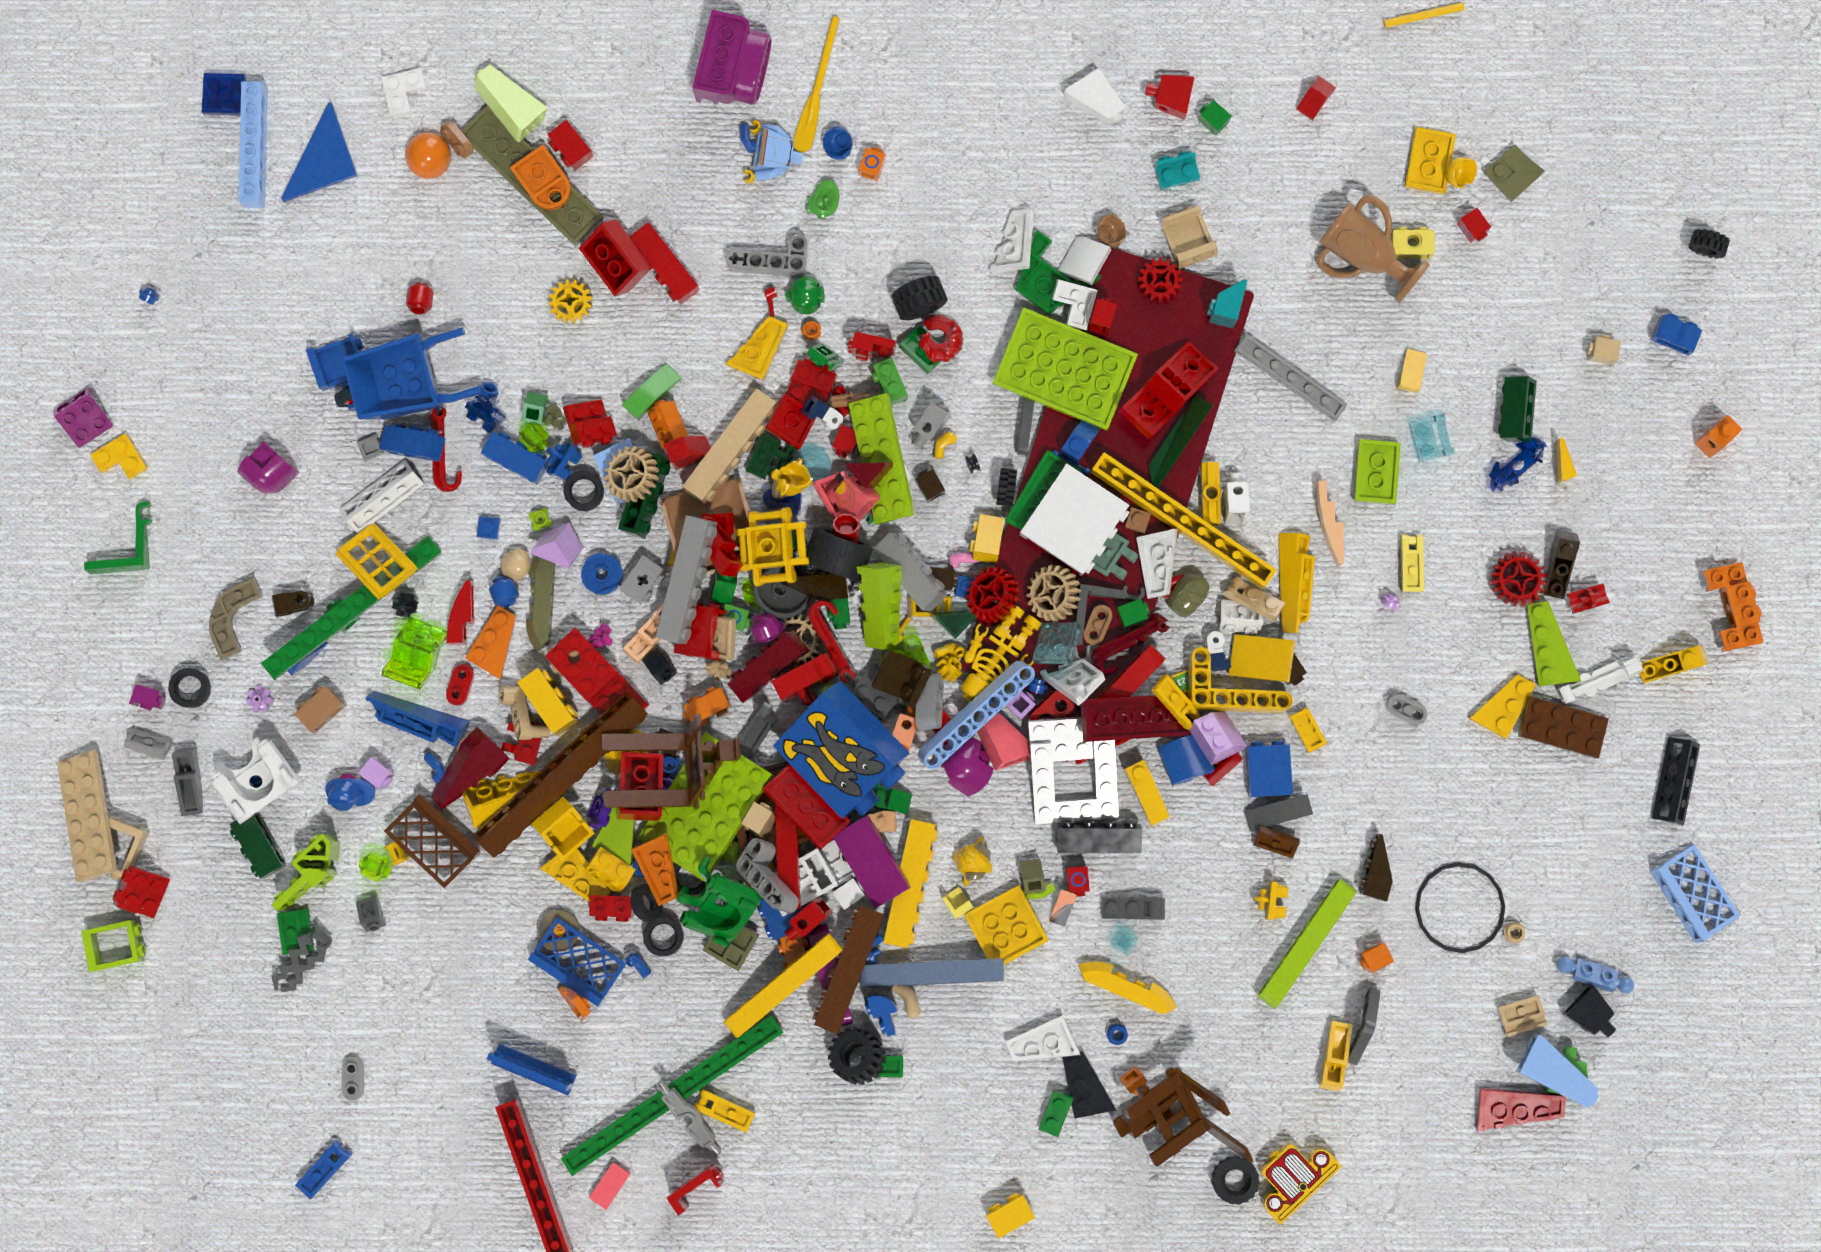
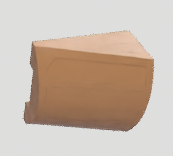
[661,477,750,576]

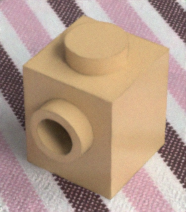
[1587,335,1621,365]

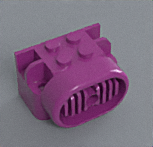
[692,10,772,105]

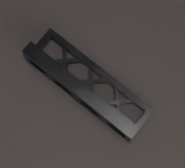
[1652,737,1701,826]

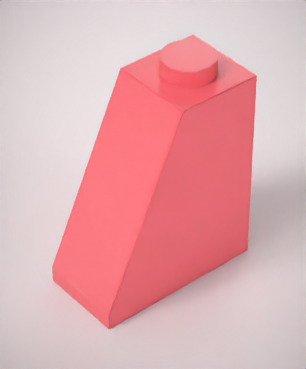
[977,713,1031,771]

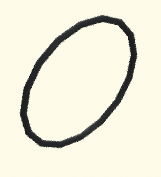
[1415,862,1506,953]

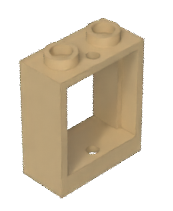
[109,817,149,881]

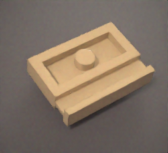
[1497,995,1548,1037]

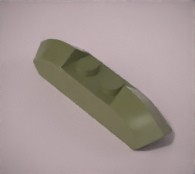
[526,556,556,652]

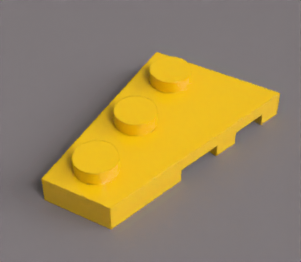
[1469,674,1536,739]
[539,848,612,902]

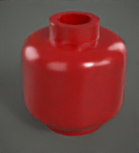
[406,282,434,315]

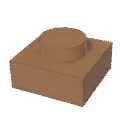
[1125,507,1151,534]

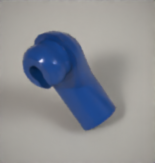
[424,752,445,784]
[625,953,652,979]

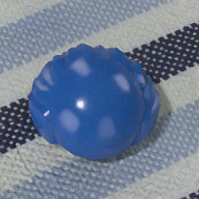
[823,126,853,160]

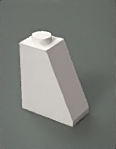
[1064,68,1126,125]

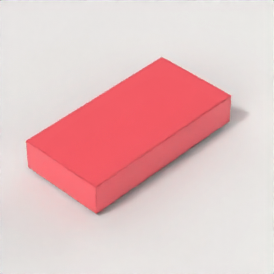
[589,1162,631,1210]

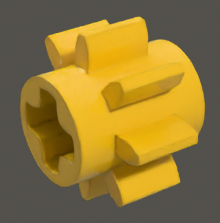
[936,655,962,682]

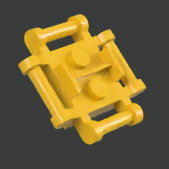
[736,507,809,587]

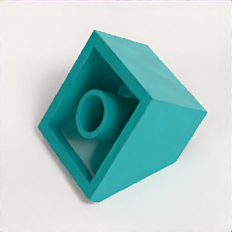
[1207,279,1248,329]

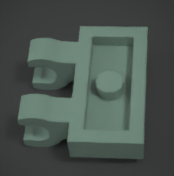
[1092,533,1138,581]

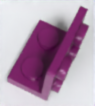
[53,387,113,448]

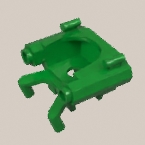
[677,856,761,947]

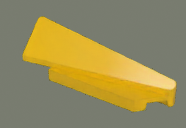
[1279,533,1315,633]

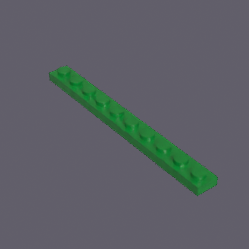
[261,536,441,681]

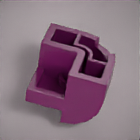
[237,441,299,494]
[941,738,994,797]

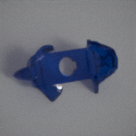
[1489,436,1547,492]

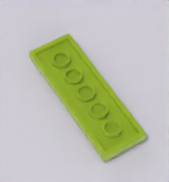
[848,393,915,525]

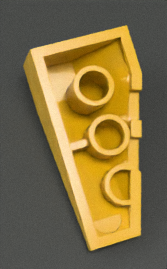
[462,771,540,829]

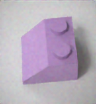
[1190,712,1247,765]

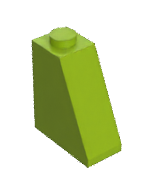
[592,808,636,866]

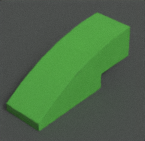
[622,364,681,421]

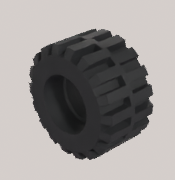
[891,276,948,320]
[828,1027,886,1085]

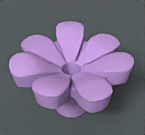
[246,686,274,713]

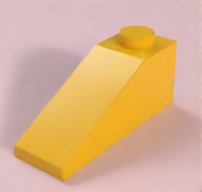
[1123,760,1170,826]

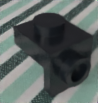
[642,648,677,685]

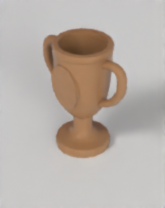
[1316,195,1430,304]

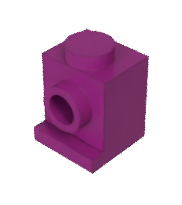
[129,684,165,711]

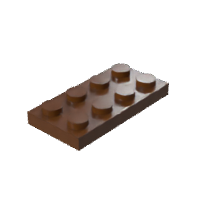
[1518,696,1609,759]

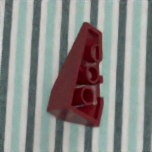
[431,727,510,809]

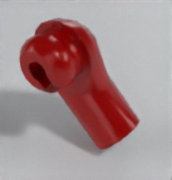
[832,386,850,418]

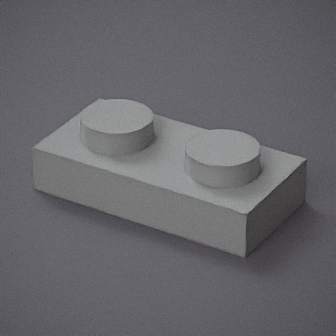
[124,728,173,760]

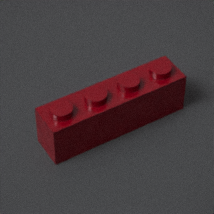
[727,630,808,703]

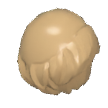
[500,548,531,582]

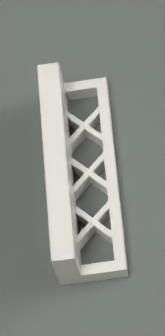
[339,460,424,534]

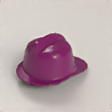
[747,613,785,643]

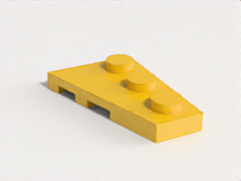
[726,316,788,381]

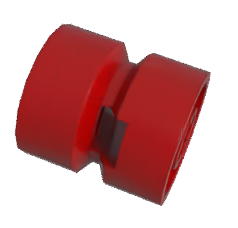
[832,513,860,544]

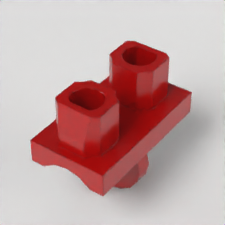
[1566,583,1610,614]

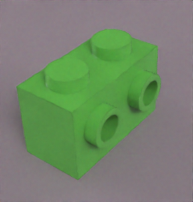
[871,357,908,406]

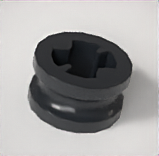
[965,453,981,474]

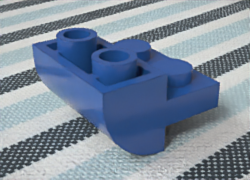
[864,994,898,1037]

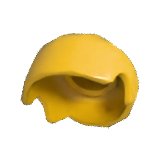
[1446,157,1477,188]

